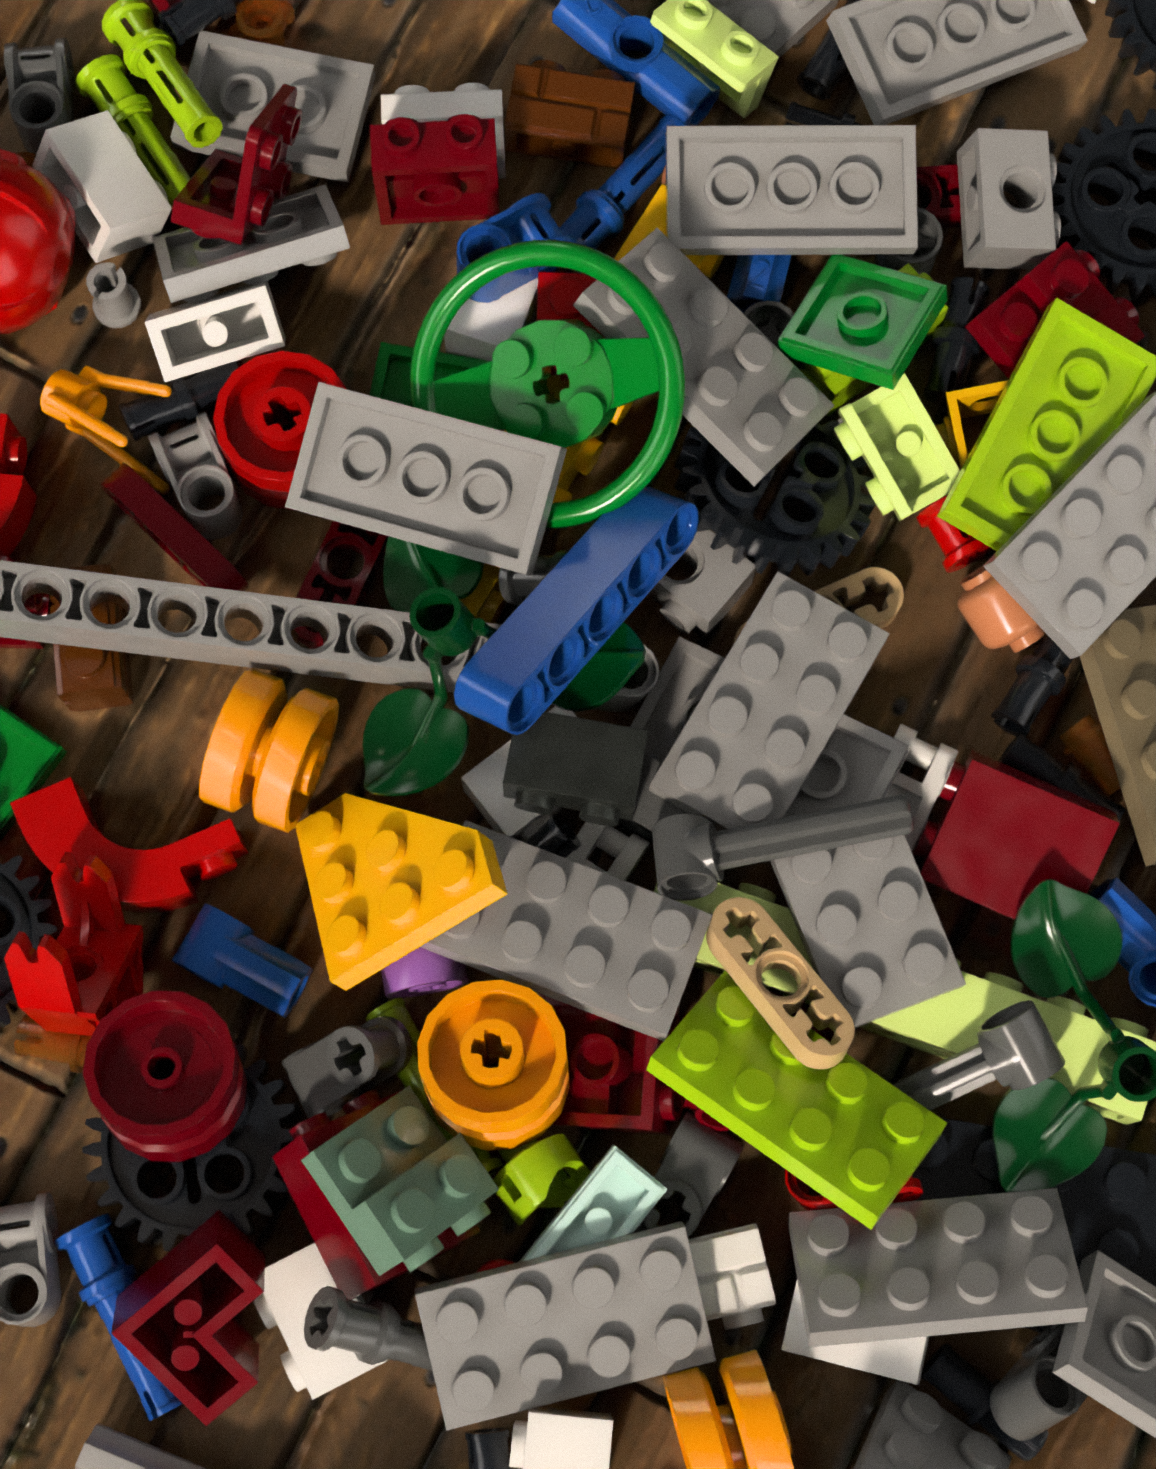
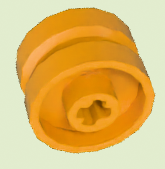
[199,668,339,833]
[417,980,570,1151]
[662,1349,794,1469]

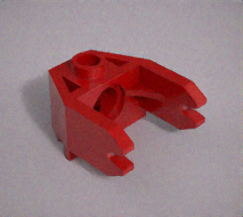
[4,852,143,1036]

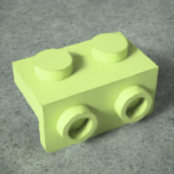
[650,0,779,118]
[834,373,960,521]

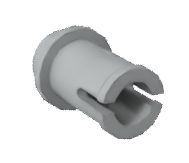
[86,262,141,328]

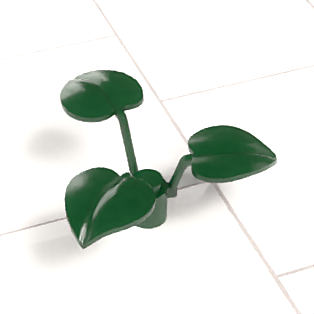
[362,536,646,796]
[992,879,1156,1192]

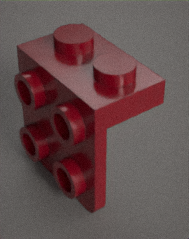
[171,83,302,245]

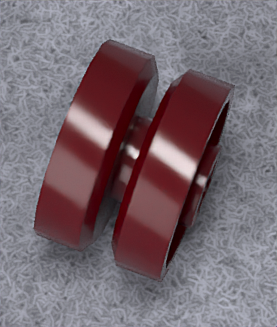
[83,991,247,1162]

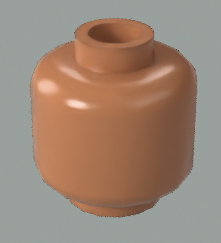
[957,564,1045,653]

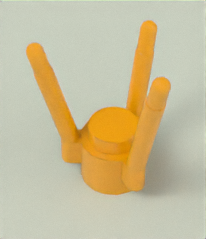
[40,365,172,495]

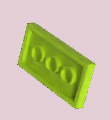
[937,297,1156,551]
[646,970,947,1230]

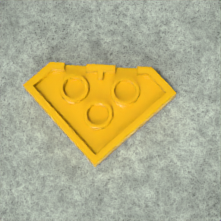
[295,793,508,991]

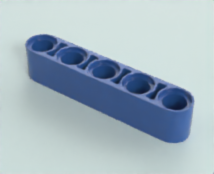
[454,486,699,735]

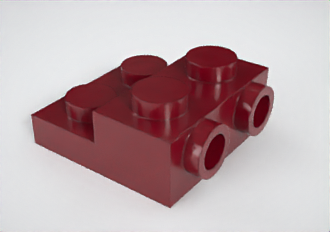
[370,114,500,225]
[965,241,1145,379]
[539,993,686,1135]

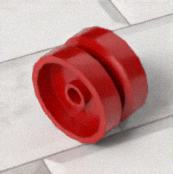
[213,350,347,510]

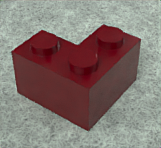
[111,1210,265,1426]

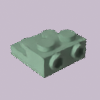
[301,1085,499,1276]

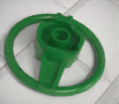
[410,240,685,528]

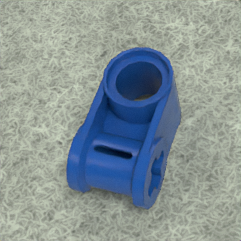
[457,193,576,303]

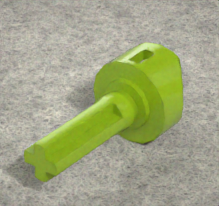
[493,1134,591,1226]

